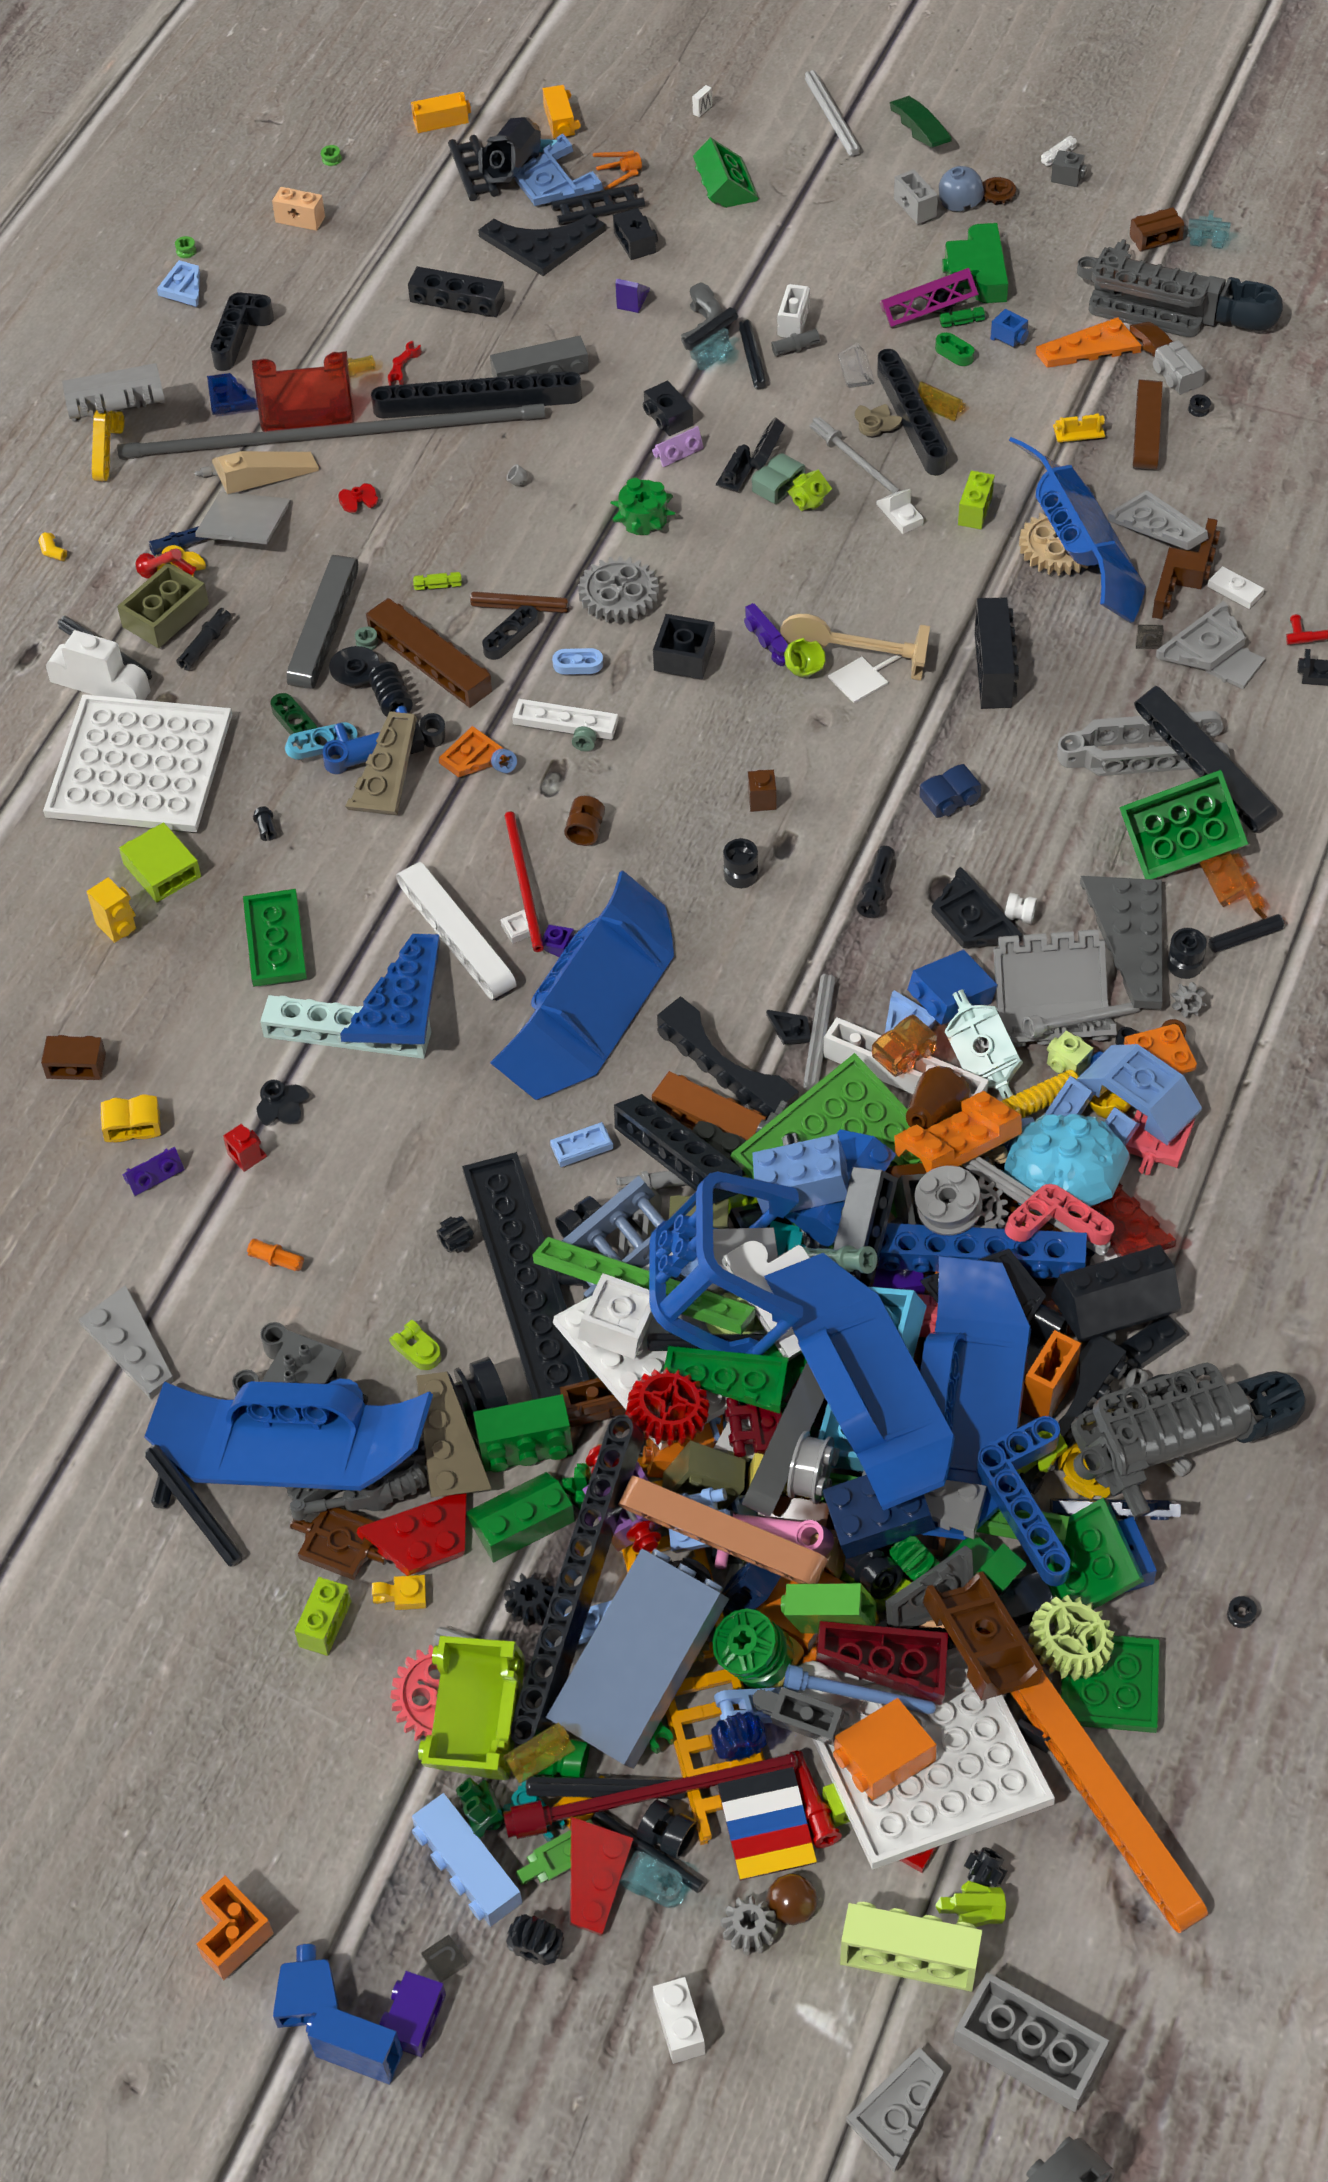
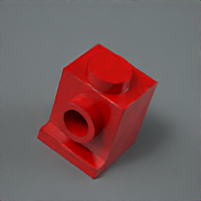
[223,1123,267,1172]

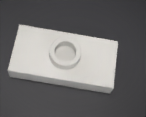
[1207,566,1264,609]

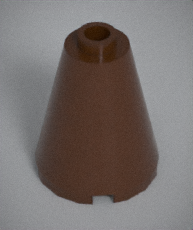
[906,1066,971,1130]

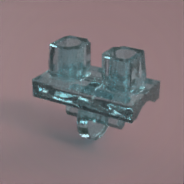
[1187,210,1231,249]
[689,328,733,370]

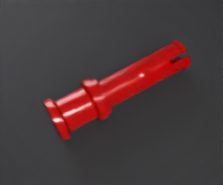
[787,1750,842,1848]

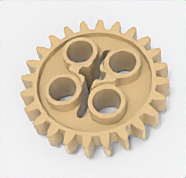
[1019,513,1088,576]

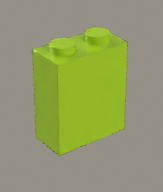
[119,822,201,903]

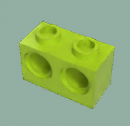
[958,470,995,530]
[294,1577,351,1656]

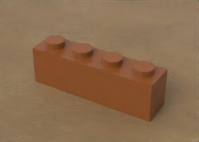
[652,1071,766,1141]

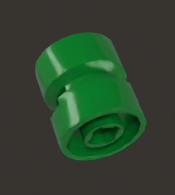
[535,1733,590,1777]

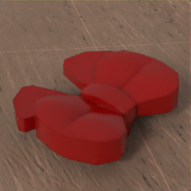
[338,483,379,513]

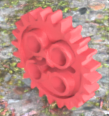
[390,1645,440,1741]

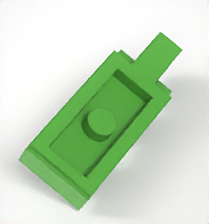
[516,1819,593,1885]

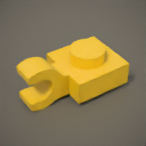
[372,1575,426,1610]

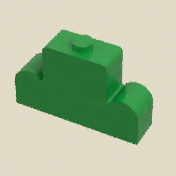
[942,223,1008,303]

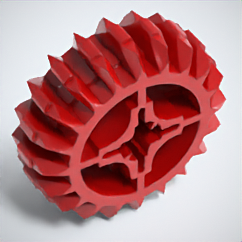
[626,1367,710,1448]

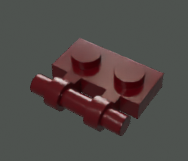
[725,1398,782,1457]

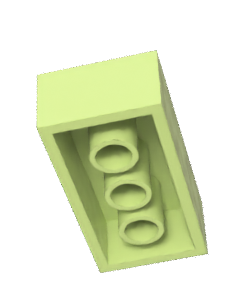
[840,1902,982,1992]

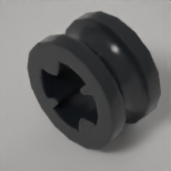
[1188,394,1211,417]
[1227,1596,1257,1628]

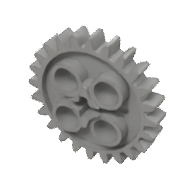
[578,556,659,623]

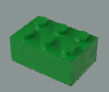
[473,1394,573,1472]

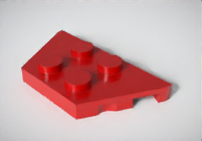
[356,1493,466,1576]

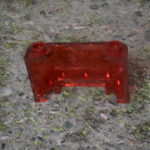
[252,351,355,432]

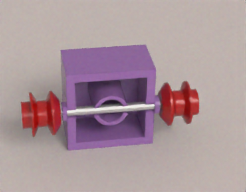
[582,1445,662,1553]

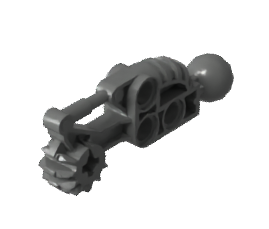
[285,1436,479,1521]

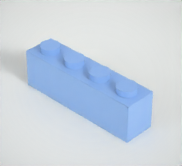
[412,1793,522,1927]

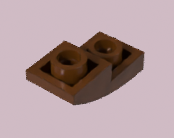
[1130,322,1172,357]

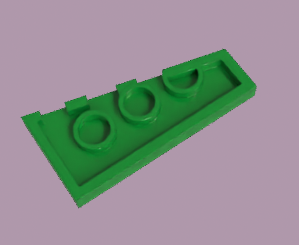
[664,1346,789,1414]

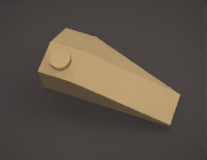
[212,451,319,494]

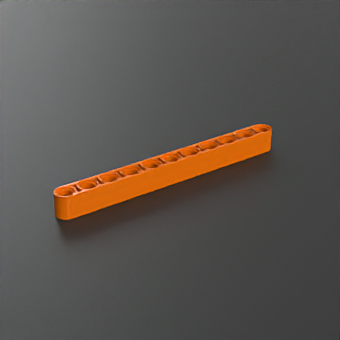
[978,1629,1208,1933]

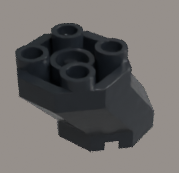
[479,117,541,184]

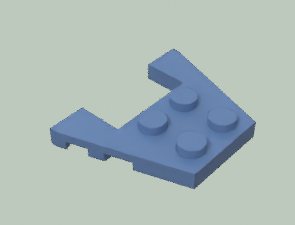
[514,134,603,206]

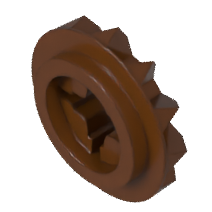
[983,177,1016,205]

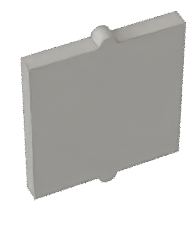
[1206,648,1265,689]

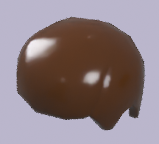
[766,1873,818,1926]

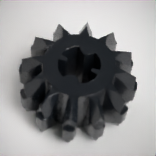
[504,1572,555,1627]
[506,1914,564,1966]

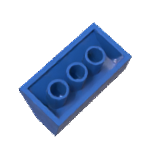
[785,1129,896,1247]

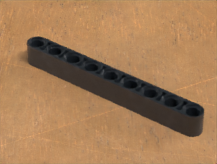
[371,371,582,419]

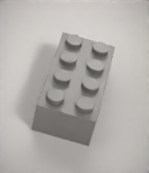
[953,1972,1110,2112]

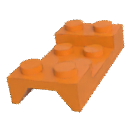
[894,1091,1022,1173]

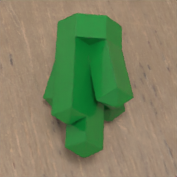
[562,1463,592,1510]

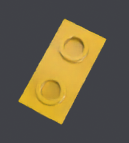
[1053,413,1105,442]

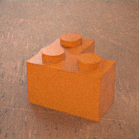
[196,1875,274,1980]

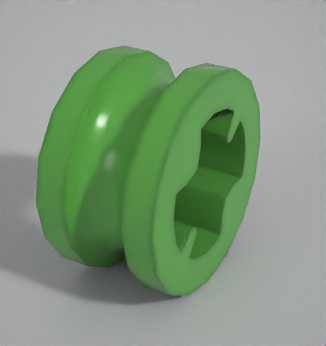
[320,145,342,166]
[175,236,196,258]

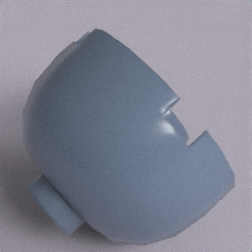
[939,166,984,211]

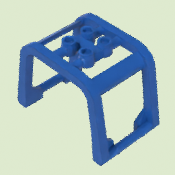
[649,1171,803,1355]

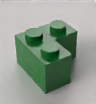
[947,1534,1027,1596]

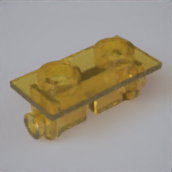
[918,381,966,422]
[503,1722,575,1784]

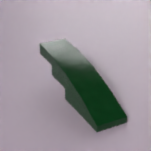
[890,96,952,148]

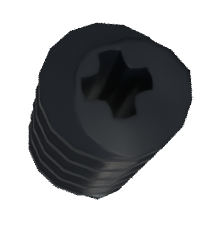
[369,662,413,717]

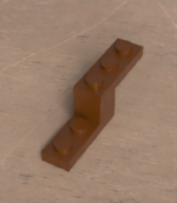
[1152,518,1221,619]

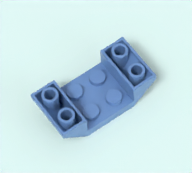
[1077,1044,1202,1145]

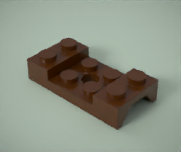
[923,1571,1043,1701]

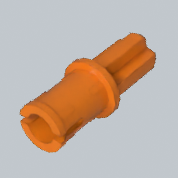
[247,1238,304,1271]

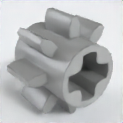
[1171,982,1206,1017]

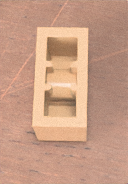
[272,187,325,231]

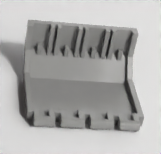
[993,929,1116,1047]

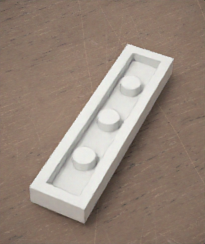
[512,699,618,740]

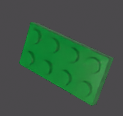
[243,889,307,987]

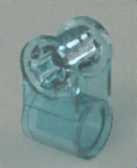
[619,1851,685,1908]

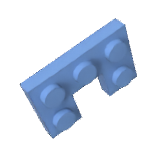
[1044,1076,1140,1146]

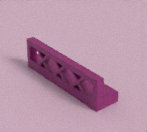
[880,268,978,328]

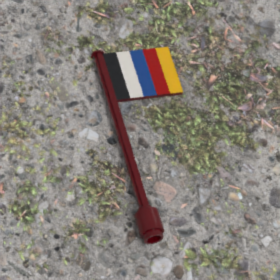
[503,1752,817,1881]

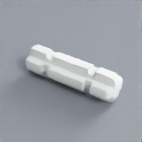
[1041,136,1077,166]

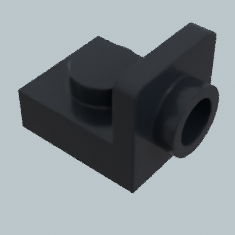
[1297,649,1328,686]

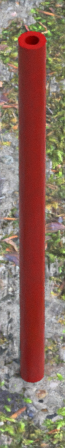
[504,811,544,952]

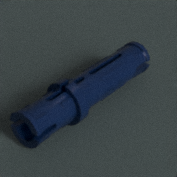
[149,526,209,556]

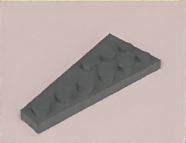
[1080,876,1162,1009]

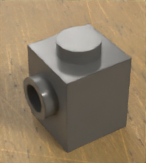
[1051,150,1087,187]

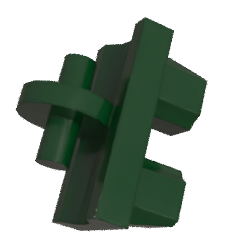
[456,1778,505,1839]

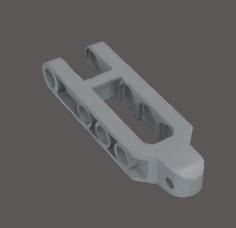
[1057,711,1230,776]

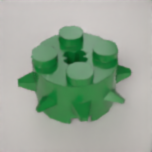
[610,478,676,535]

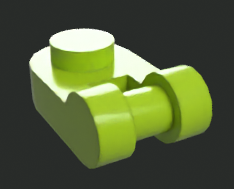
[389,1320,441,1370]

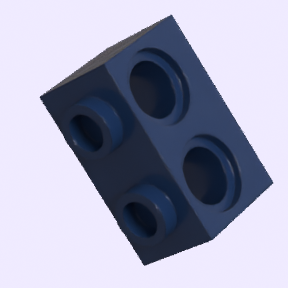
[721,1562,781,1614]

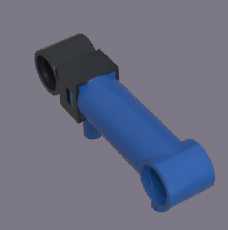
[323,706,445,774]

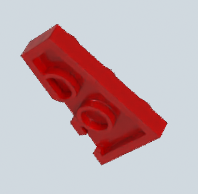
[570,1817,633,1936]

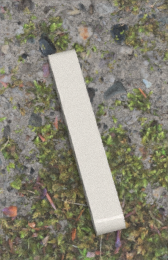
[396,862,516,1000]

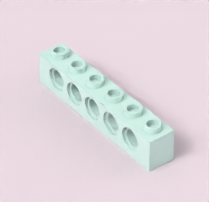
[260,995,431,1059]

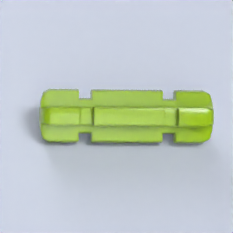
[413,572,462,590]

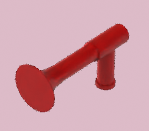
[135,548,196,578]
[1286,614,1328,645]

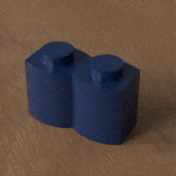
[920,764,981,818]

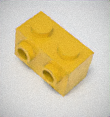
[86,877,136,943]

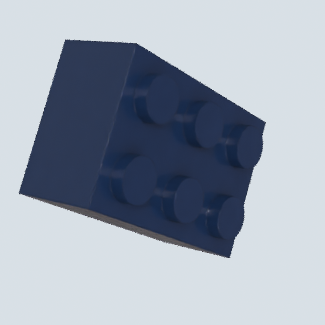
[822,1475,936,1559]

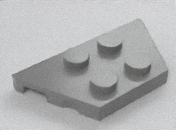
[1156,601,1246,671]

